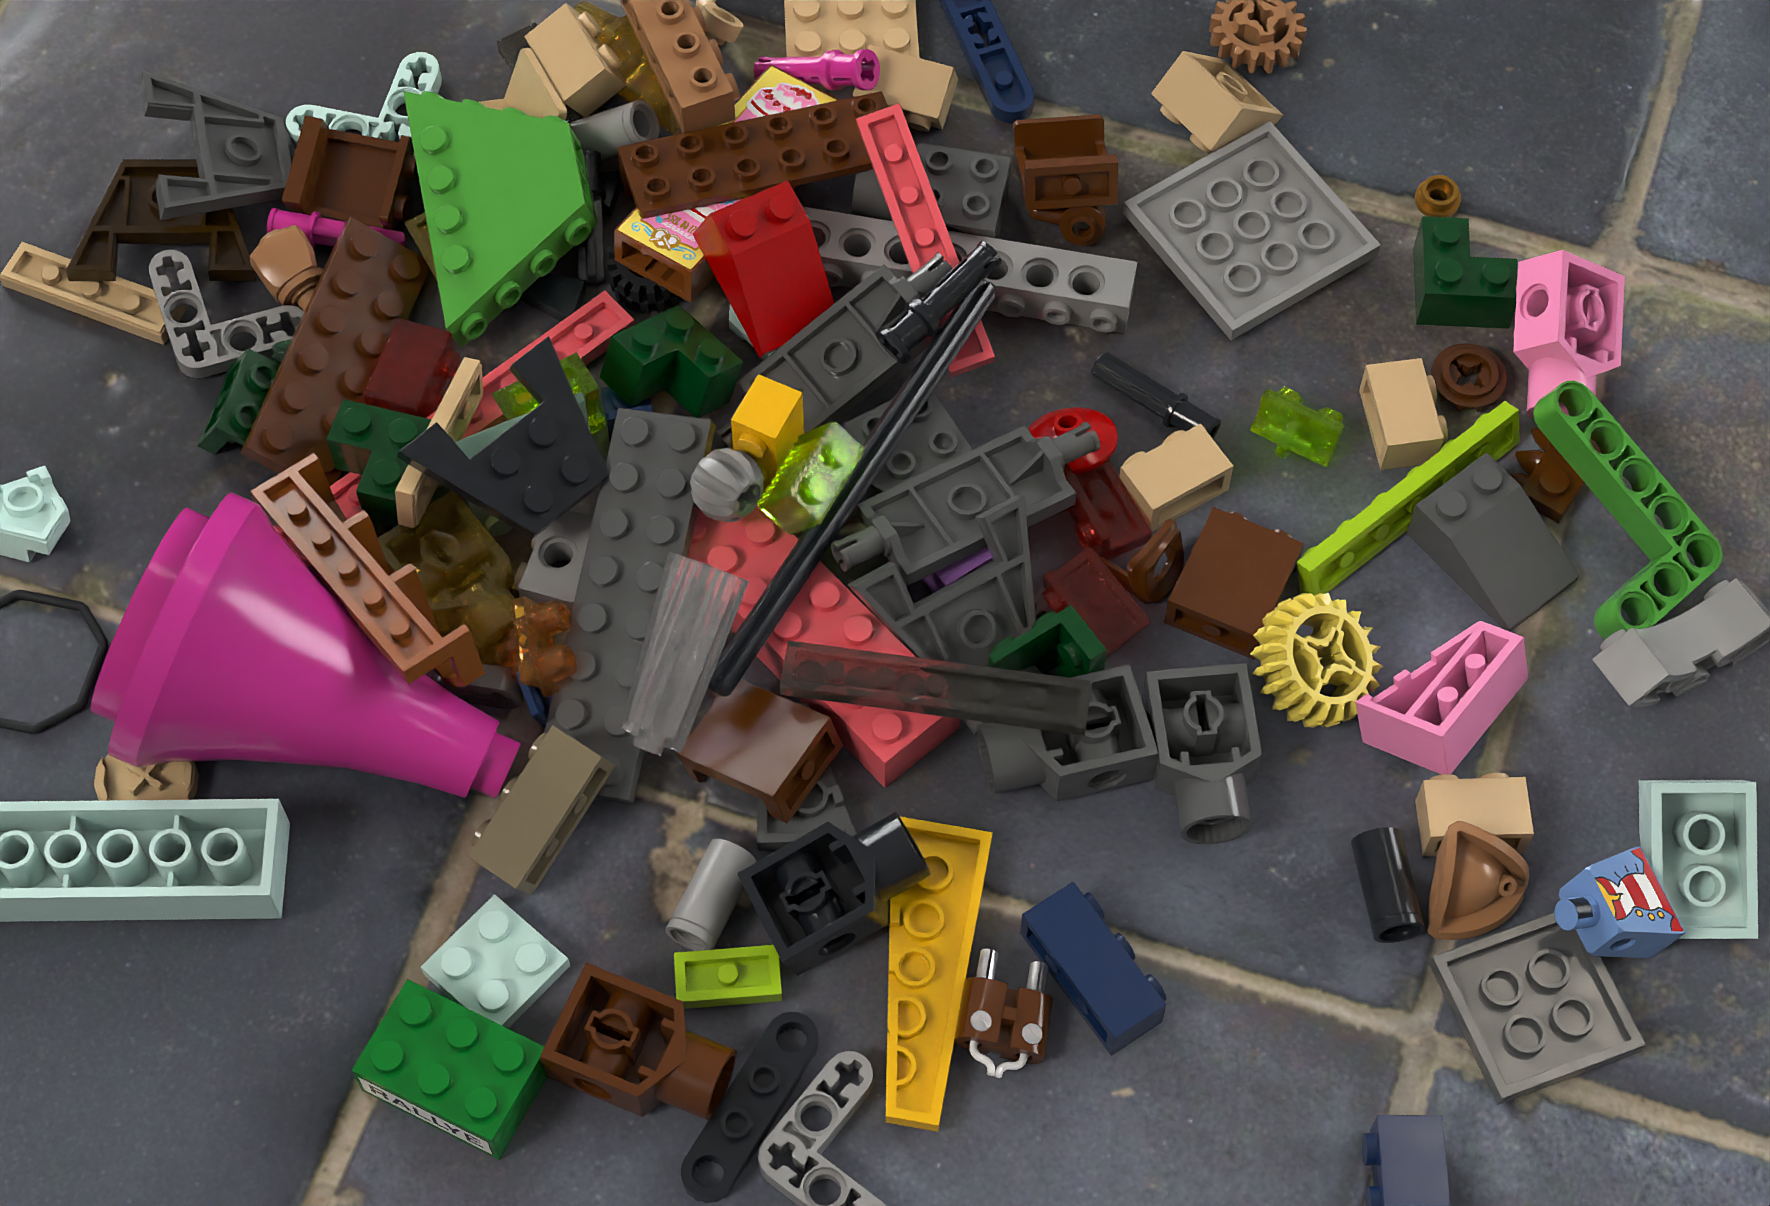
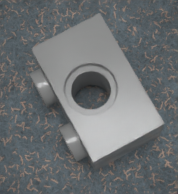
[514,510,593,623]

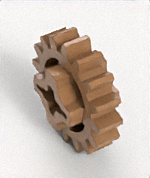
[1209,0,1307,73]

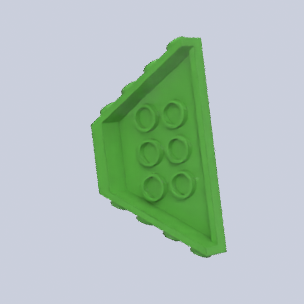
[403,91,598,348]

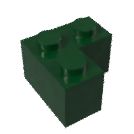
[1413,216,1518,329]
[599,305,743,418]
[326,399,431,531]

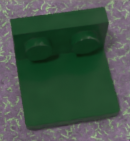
[197,348,280,455]
[986,605,1107,691]

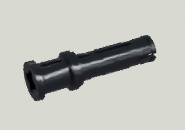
[875,241,1002,364]

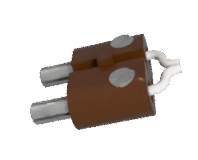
[954,949,1053,1078]

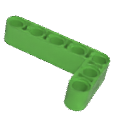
[1533,380,1723,639]

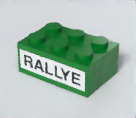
[352,979,547,1160]

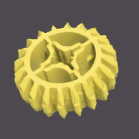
[1250,593,1383,728]

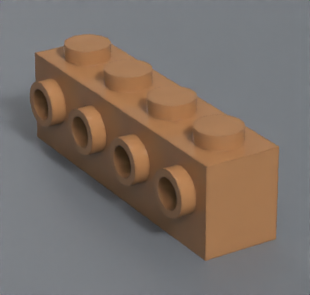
[620,0,740,133]

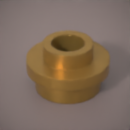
[1414,175,1461,217]

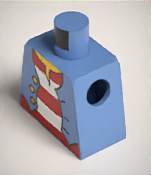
[1554,846,1686,958]

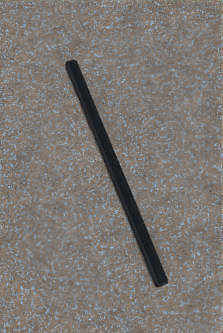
[706,279,996,697]

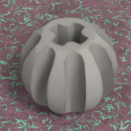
[690,448,765,522]

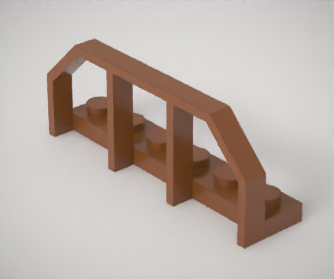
[250,453,485,687]

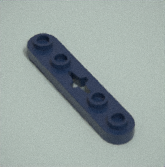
[939,0,1034,123]

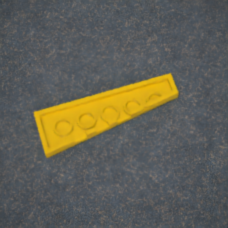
[886,817,993,1132]

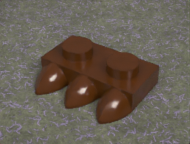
[1508,427,1600,524]

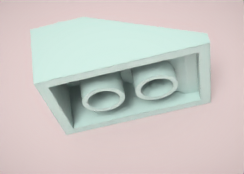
[1639,780,1758,939]

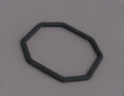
[0,590,108,734]

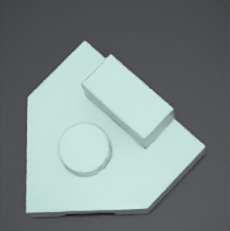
[0,466,71,562]

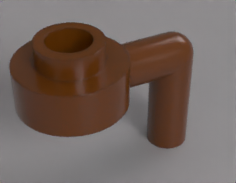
[1029,205,1106,246]

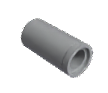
[569,100,659,161]
[665,839,757,951]

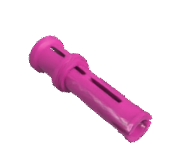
[753,49,880,91]

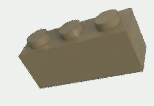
[468,725,616,895]

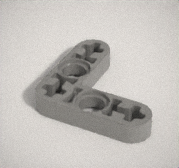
[149,250,304,378]
[758,1051,886,1206]

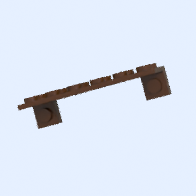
[617,91,888,219]

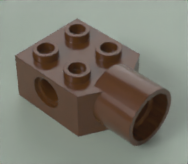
[540,963,737,1120]

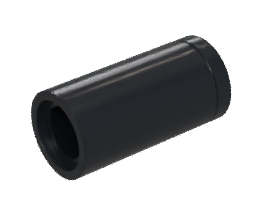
[1351,827,1425,943]

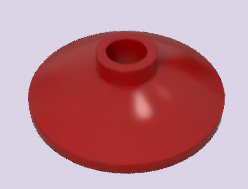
[1028,407,1118,475]

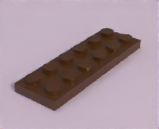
[240,217,432,486]

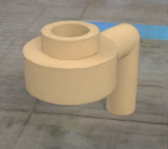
[696,0,743,45]

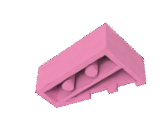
[1355,621,1528,775]

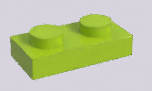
[674,945,782,1009]

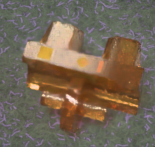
[494,596,577,697]

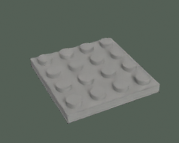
[1122,121,1381,340]

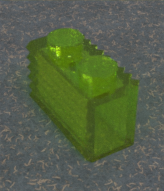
[757,422,865,535]

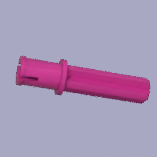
[267,208,406,248]

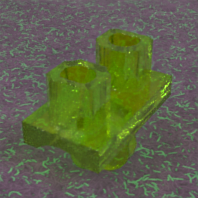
[1250,386,1345,467]

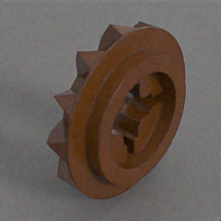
[1431,343,1507,412]

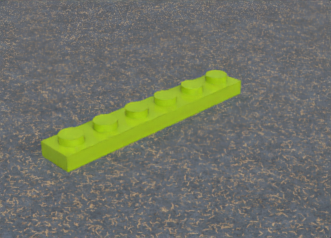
[1296,401,1520,596]

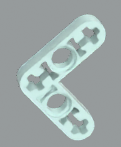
[286,52,442,147]

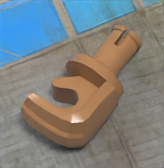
[250,224,324,312]

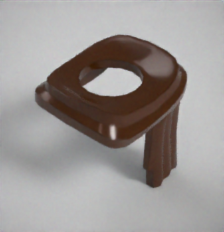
[1084,519,1184,604]

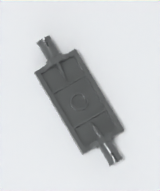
[716,252,953,450]
[831,422,1100,586]

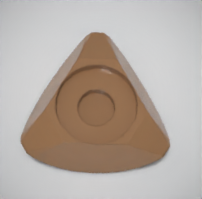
[1427,821,1529,940]

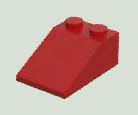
[693,180,834,358]

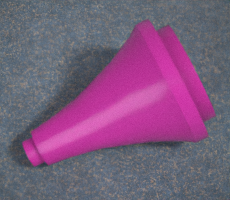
[90,492,521,799]

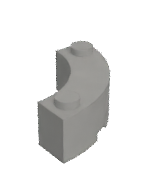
[1592,578,1770,707]

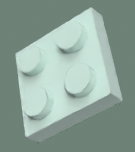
[420,894,570,1028]

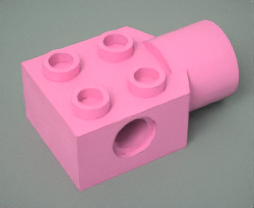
[1513,250,1625,419]

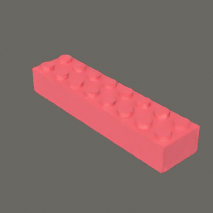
[683,452,961,788]

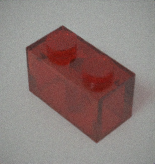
[363,318,460,418]

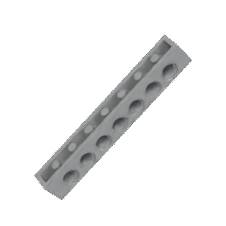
[802,206,1137,333]

